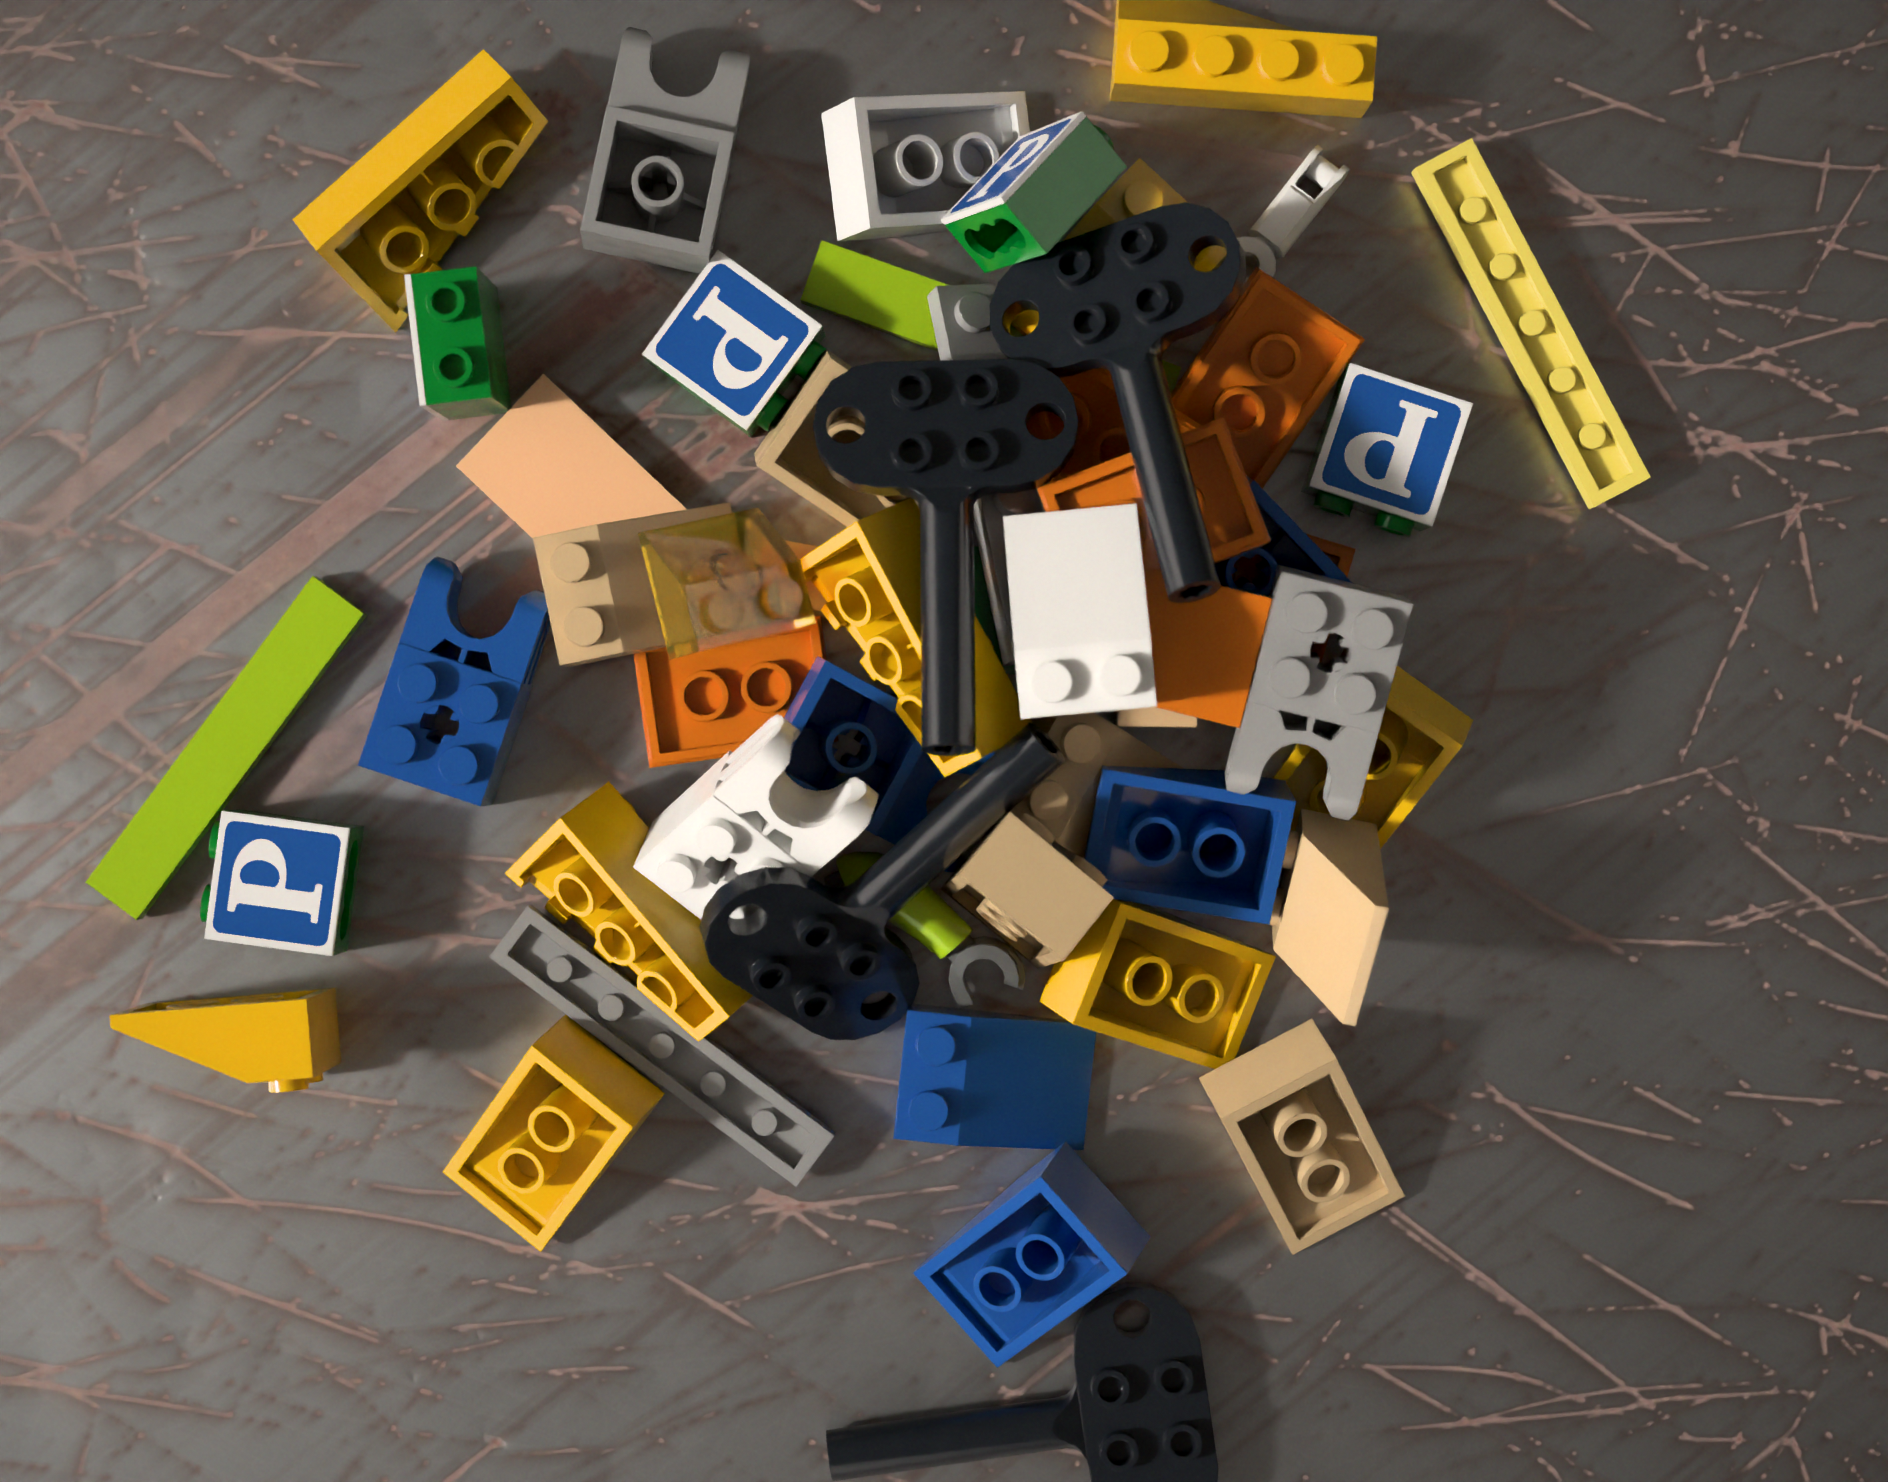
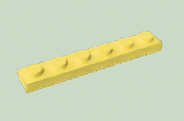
[1411,138,1651,509]

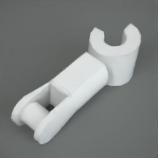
[1237,145,1350,286]

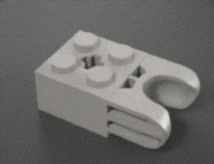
[580,27,750,274]
[1225,564,1413,821]

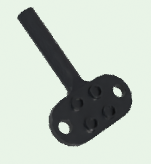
[990,202,1246,603]
[813,359,1079,756]
[699,722,1065,1040]
[826,1282,1218,1482]

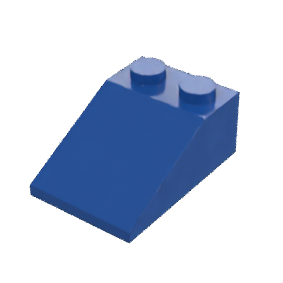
[1084,766,1296,925]
[893,1003,1096,1150]
[913,1142,1151,1368]

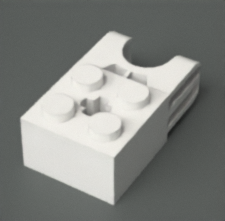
[633,714,879,919]

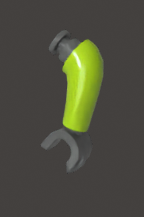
[824,851,1026,1010]

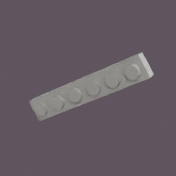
[927,283,1043,666]
[490,905,836,1187]

